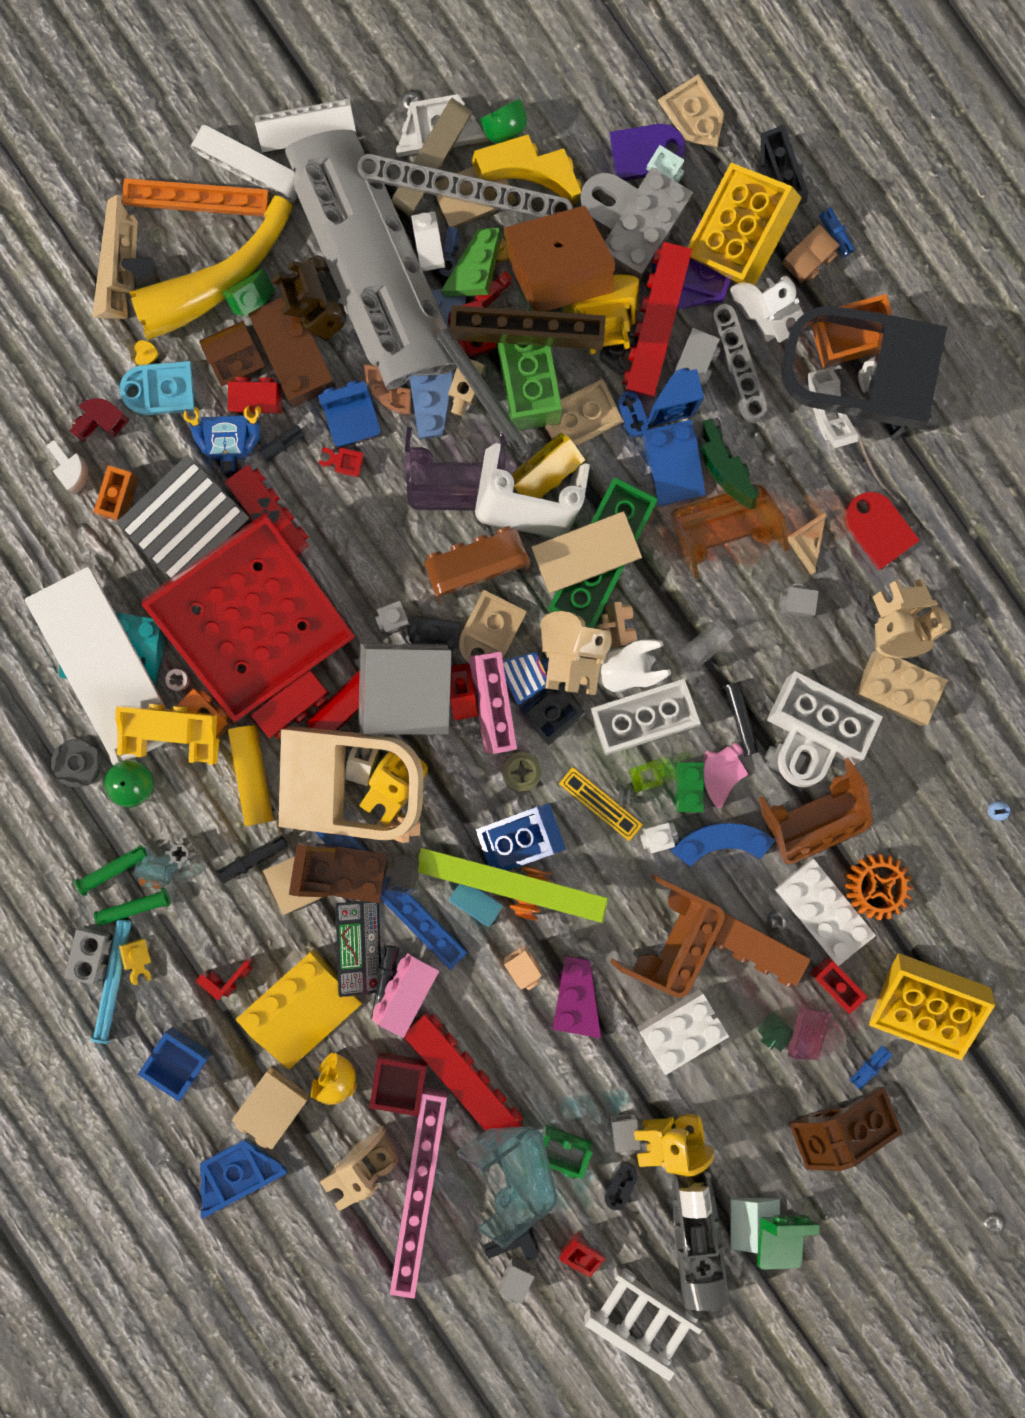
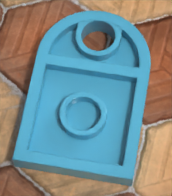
[120,361,196,415]

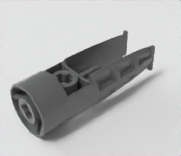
[670,1169,730,1311]

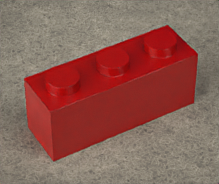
[251,670,330,739]

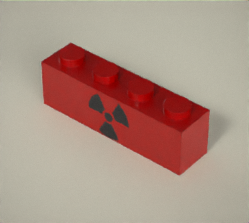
[225,465,309,555]

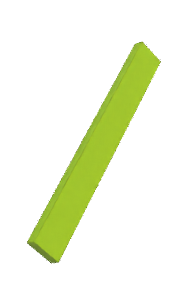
[415,848,609,923]

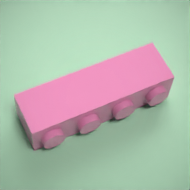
[469,652,517,754]

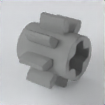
[165,838,198,869]

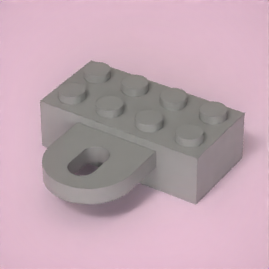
[580,167,693,284]

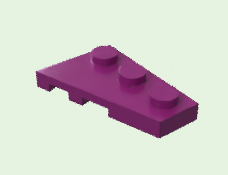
[552,955,601,1038]

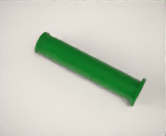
[74,845,148,896]
[94,888,171,926]

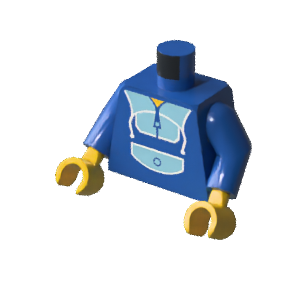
[183,405,261,474]

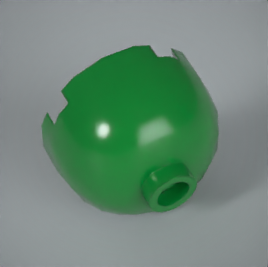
[478,99,527,144]

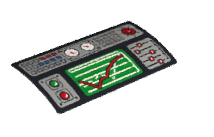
[335,901,381,997]

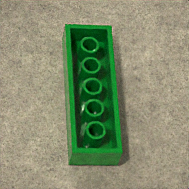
[547,477,658,628]

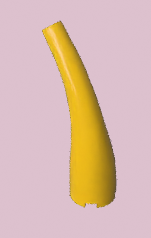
[129,195,293,340]

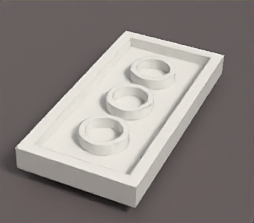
[775,858,876,966]

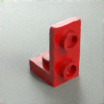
[195,956,254,1000]

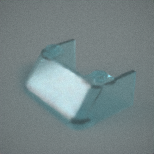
[457,1126,557,1249]

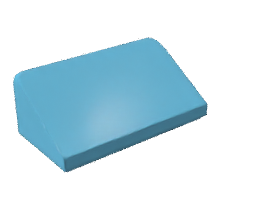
[449,884,503,927]

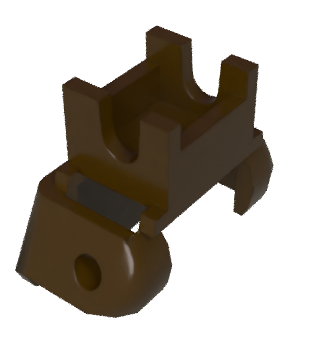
[271,255,347,342]

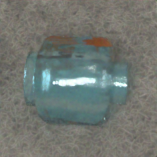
[135,855,174,889]

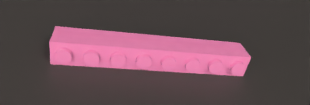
[390,1087,448,1299]

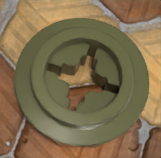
[502,752,541,791]

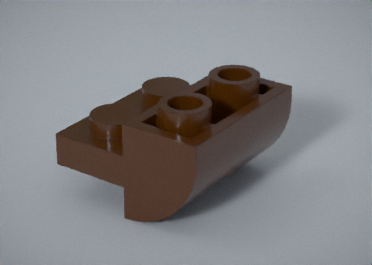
[199,320,265,387]

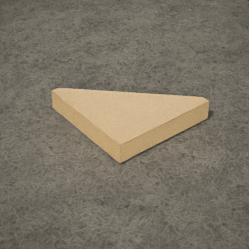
[786,512,827,575]

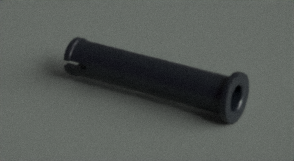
[722,681,760,756]

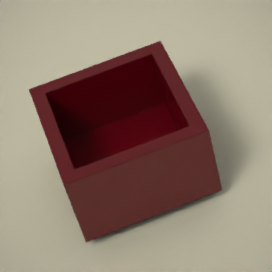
[369,1052,428,1116]

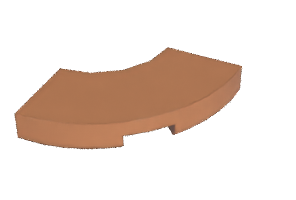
[363,365,412,415]

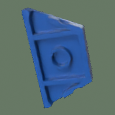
[200,1138,288,1219]

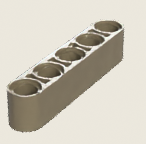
[391,98,473,217]

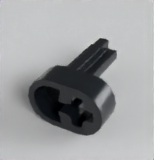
[483,1223,541,1261]

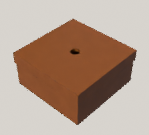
[504,206,615,311]

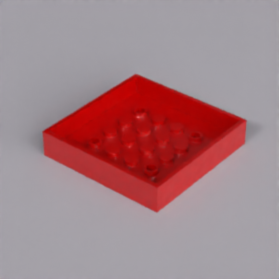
[141,512,355,722]

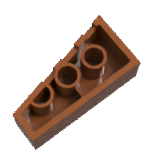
[712,912,811,988]

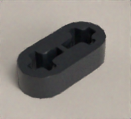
[604,1162,637,1210]

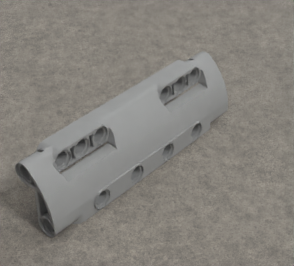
[285,130,457,390]

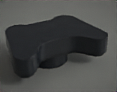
[121,257,161,289]
[599,331,639,376]

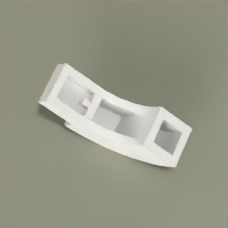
[808,367,858,448]

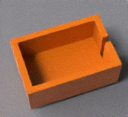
[811,293,893,368]

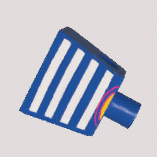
[503,652,549,706]

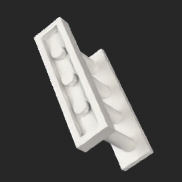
[584,1266,702,1381]

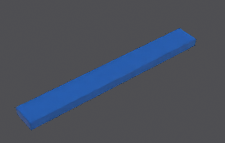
[314,831,468,970]

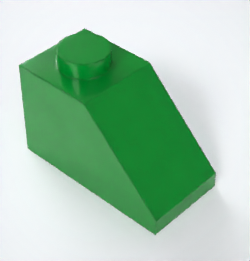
[223,268,275,316]

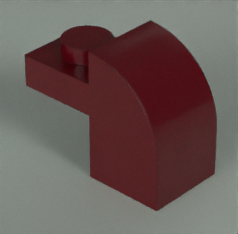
[69,398,130,443]

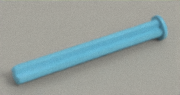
[90,919,131,1044]

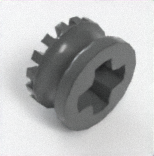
[619,785,633,808]

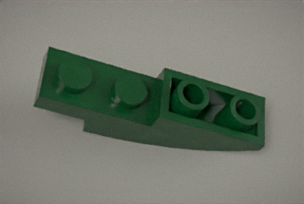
[701,418,759,510]

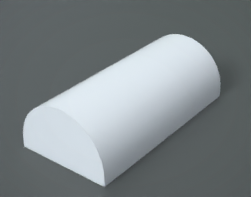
[591,679,701,755]

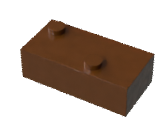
[248,297,336,408]

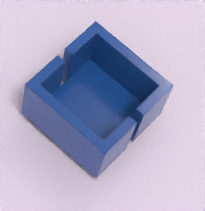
[137,1027,213,1102]

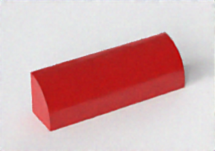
[306,670,360,731]

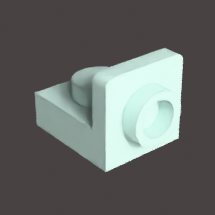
[646,145,685,183]

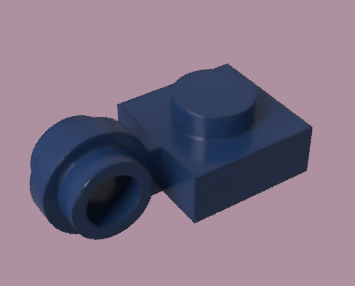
[438,226,461,276]

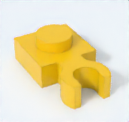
[119,938,151,985]

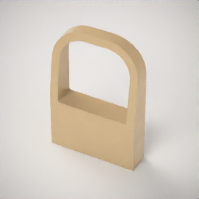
[278,726,423,840]

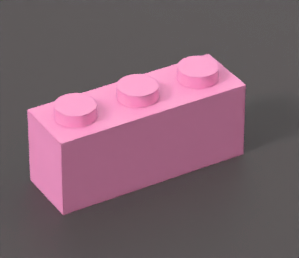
[372,953,439,1038]

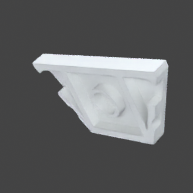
[396,94,488,157]

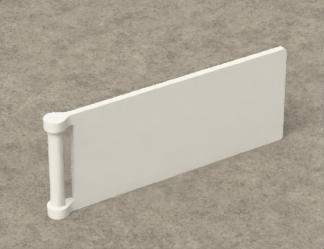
[25,567,167,765]

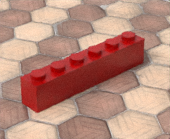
[622,242,692,398]
[404,1011,523,1148]

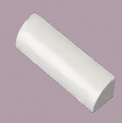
[255,98,356,152]

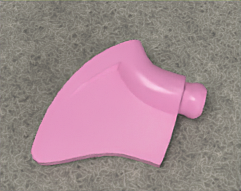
[702,743,748,808]

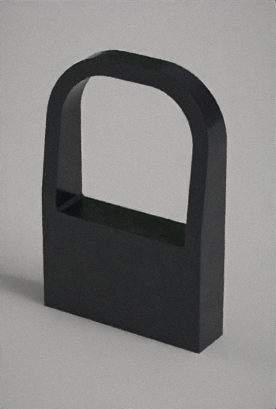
[781,306,947,430]

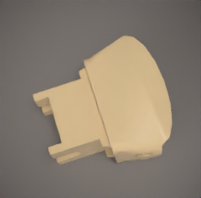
[541,611,612,695]

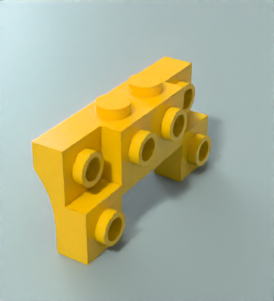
[115,703,219,765]

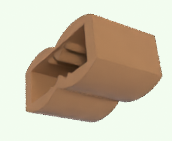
[782,224,840,284]

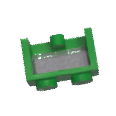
[536,1125,593,1179]

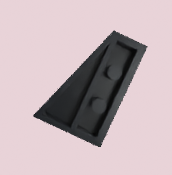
[760,124,808,206]

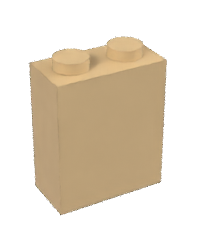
[231,1067,310,1150]

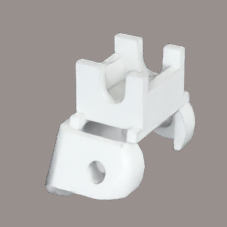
[730,276,803,343]

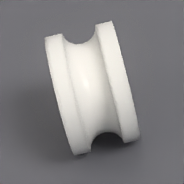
[165,669,190,691]

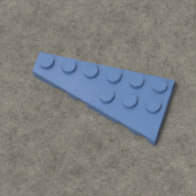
[410,289,467,440]

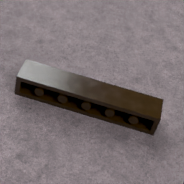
[450,305,606,350]

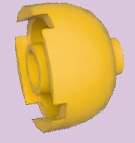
[310,1053,357,1105]

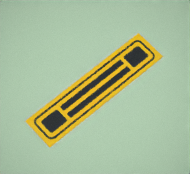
[559,767,643,841]

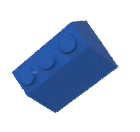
[648,368,704,427]

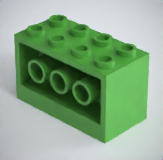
[496,343,562,431]

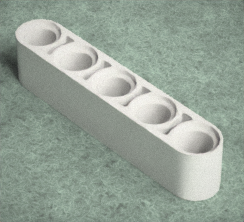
[190,125,298,203]

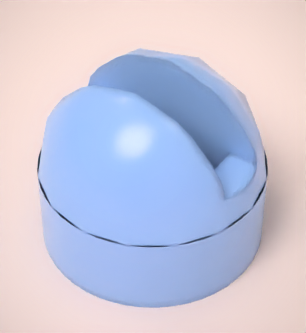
[988,801,1010,821]

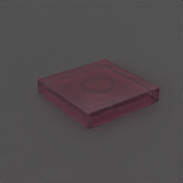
[788,1007,832,1060]

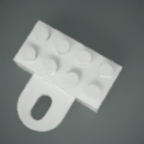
[767,671,883,787]

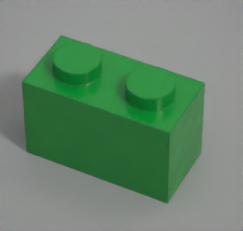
[675,762,704,812]

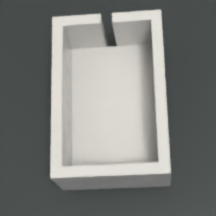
[637,989,729,1075]

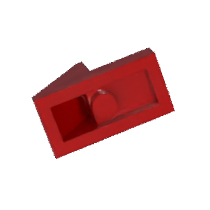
[559,1232,606,1278]

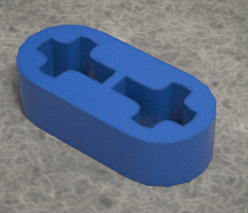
[618,391,648,438]

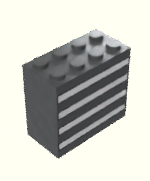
[116,454,253,579]

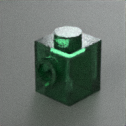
[757,1011,797,1052]

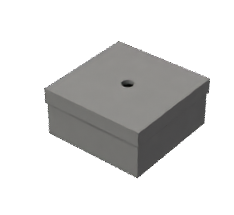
[358,643,451,735]

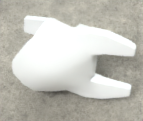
[598,639,671,692]

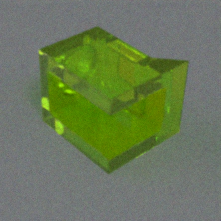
[626,760,666,793]

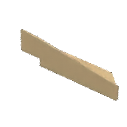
[92,194,138,319]

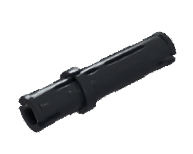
[216,834,289,884]
[370,945,399,1019]

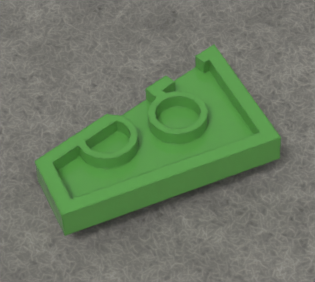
[441,228,503,297]

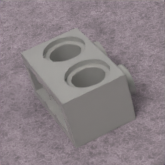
[64,927,113,985]

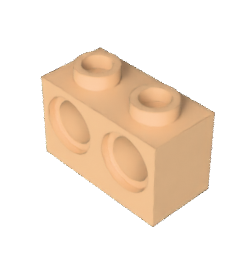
[504,945,542,990]

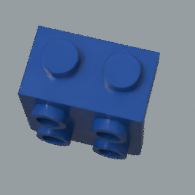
[318,380,381,447]

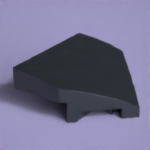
[409,615,461,653]

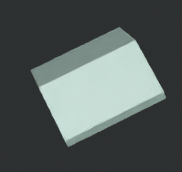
[730,1198,780,1253]

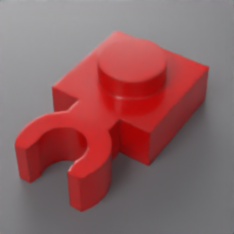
[475,271,512,308]
[319,447,364,478]

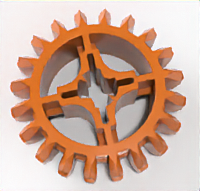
[845,853,914,920]

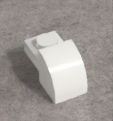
[46,440,88,495]
[679,1182,712,1218]

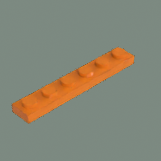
[122,178,270,217]

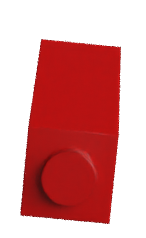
[450,663,478,720]

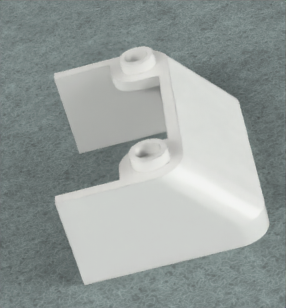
[475,443,590,539]

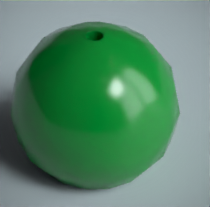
[104,759,154,808]

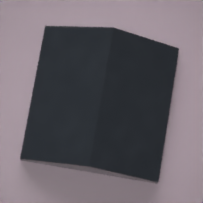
[519,684,586,746]

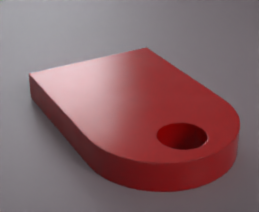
[845,492,920,570]

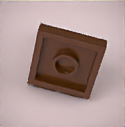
[289,841,388,903]
[789,1087,903,1171]

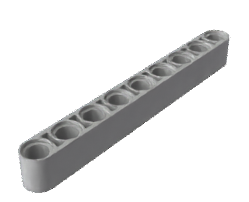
[358,154,573,218]

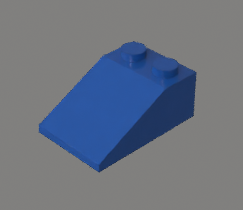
[641,419,706,507]
[476,803,566,870]

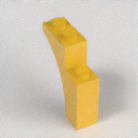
[472,134,582,205]

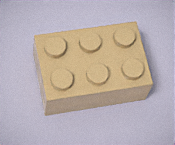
[853,650,948,726]

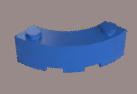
[668,822,775,867]

